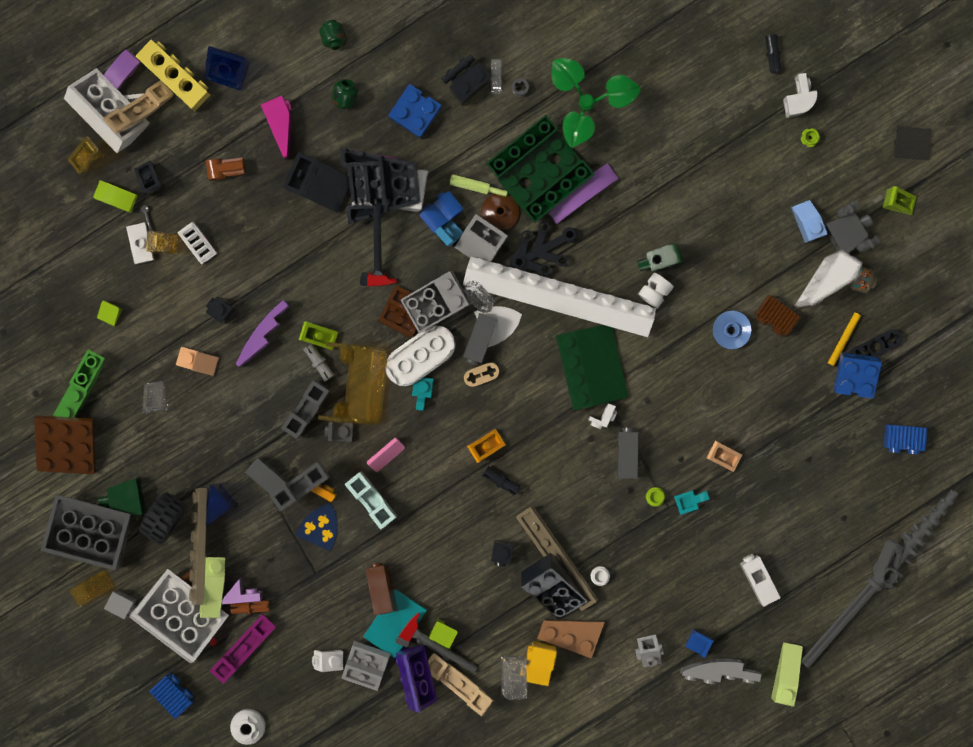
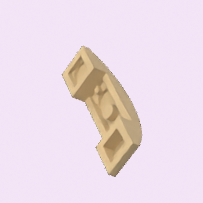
[103,80,174,134]
[428,653,494,716]

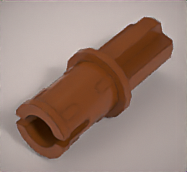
[231,601,270,615]

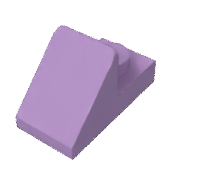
[222,578,263,604]

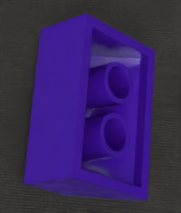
[396,645,437,712]

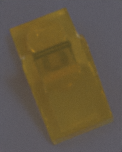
[67,136,103,174]
[146,231,177,254]
[69,570,113,607]

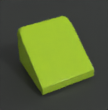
[97,300,123,326]

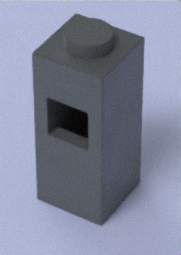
[463,313,497,365]
[617,428,638,479]
[245,457,288,494]

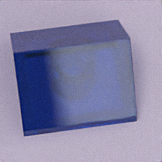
[204,46,250,91]
[206,483,237,524]

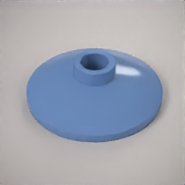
[713,311,751,349]

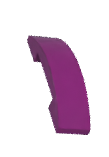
[210,614,276,684]

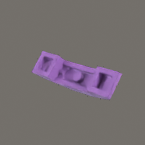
[548,164,618,224]

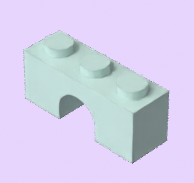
[345,471,397,529]

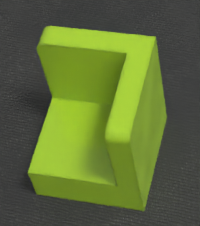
[429,619,457,649]

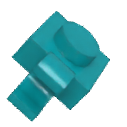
[412,378,434,411]
[674,490,710,515]

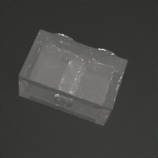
[501,655,527,700]

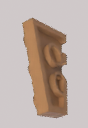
[537,620,604,658]

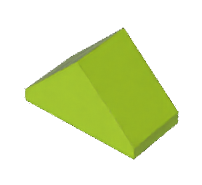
[883,186,917,215]

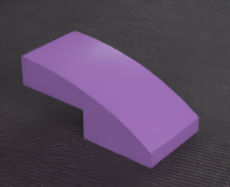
[104,49,141,91]

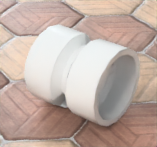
[638,273,673,309]

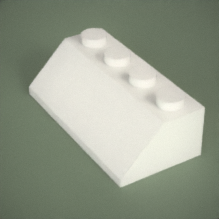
[64,68,149,153]

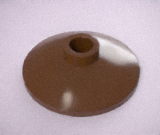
[481,194,519,231]

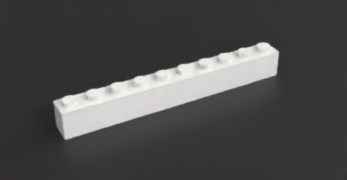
[463,257,656,337]

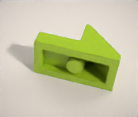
[299,321,338,350]

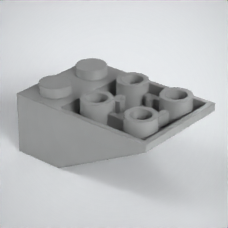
[400,271,471,333]

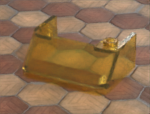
[318,342,388,425]

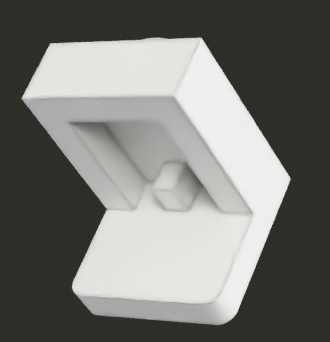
[588,403,617,429]
[312,650,343,672]

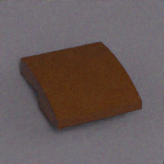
[378,285,417,338]

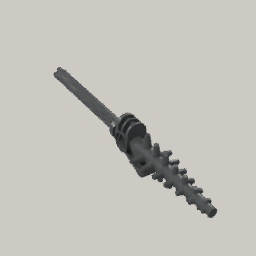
[801,490,958,668]

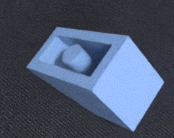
[791,200,827,243]

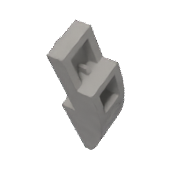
[680,658,761,684]

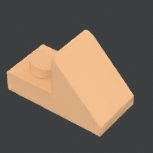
[176,347,219,376]
[707,441,742,472]

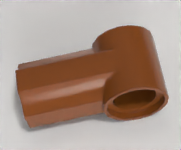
[206,157,246,181]

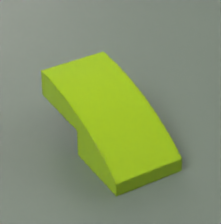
[93,180,138,213]

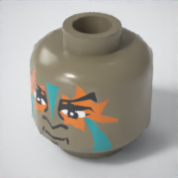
[847,266,877,293]

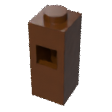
[365,563,398,615]

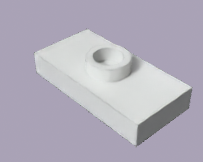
[126,223,154,264]

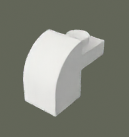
[783,73,817,118]

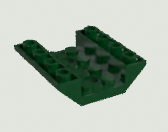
[486,115,595,223]

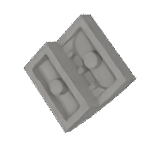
[341,641,390,691]

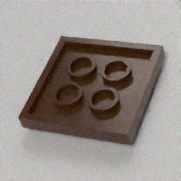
[34,415,96,474]

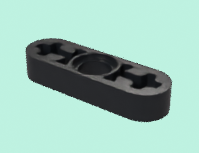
[849,330,902,357]

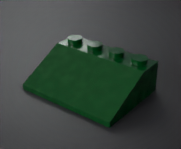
[555,325,628,411]

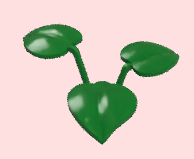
[551,58,641,148]

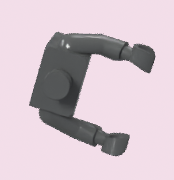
[824,200,881,255]

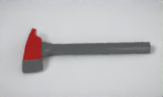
[395,613,478,673]

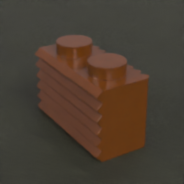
[754,295,801,337]

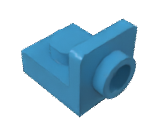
[435,220,463,247]

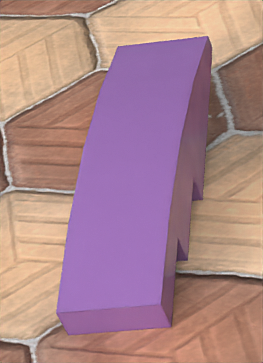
[236,300,290,367]

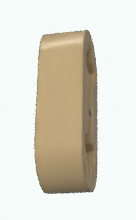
[464,363,499,387]

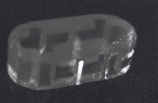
[492,59,501,95]
[464,281,494,313]

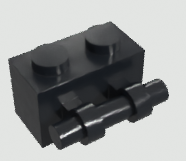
[441,54,491,106]

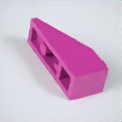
[261,96,293,160]

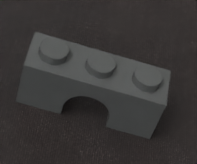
[281,380,331,439]
[269,461,331,511]

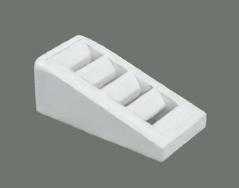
[178,222,217,265]

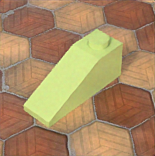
[200,557,225,618]
[771,642,803,706]

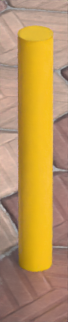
[828,312,861,366]

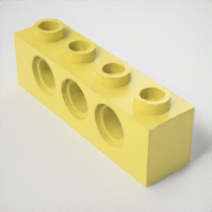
[136,40,210,111]

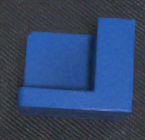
[685,629,713,658]

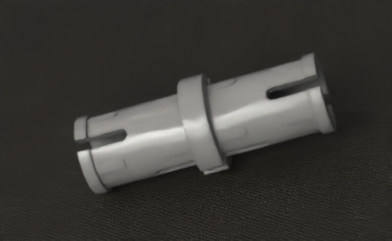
[304,344,335,382]

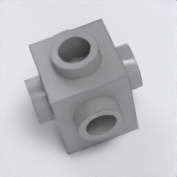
[635,635,664,667]

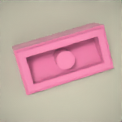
[367,437,405,472]

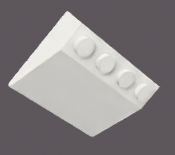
[795,251,861,308]
[129,569,229,663]

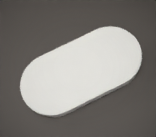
[386,326,455,386]

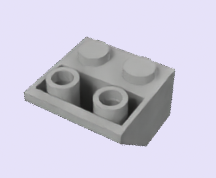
[455,214,508,262]

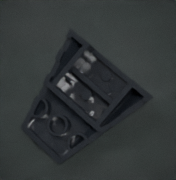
[340,147,421,225]

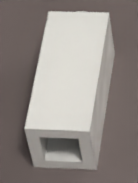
[740,554,780,607]

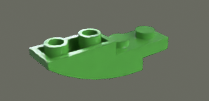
[53,349,105,418]

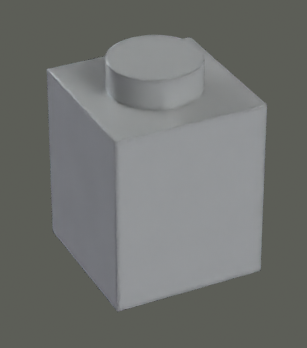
[104,589,137,619]

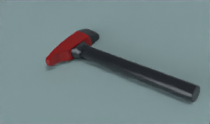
[360,204,397,286]

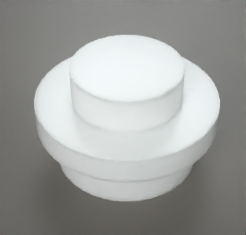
[591,566,610,586]

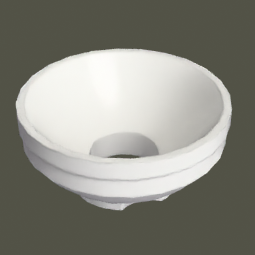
[230,709,266,745]

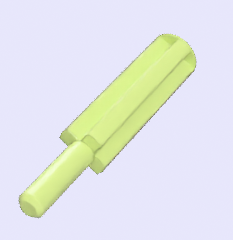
[450,174,508,196]

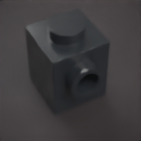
[206,297,236,324]
[491,540,513,567]

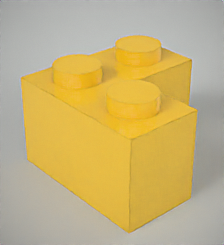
[523,641,557,686]

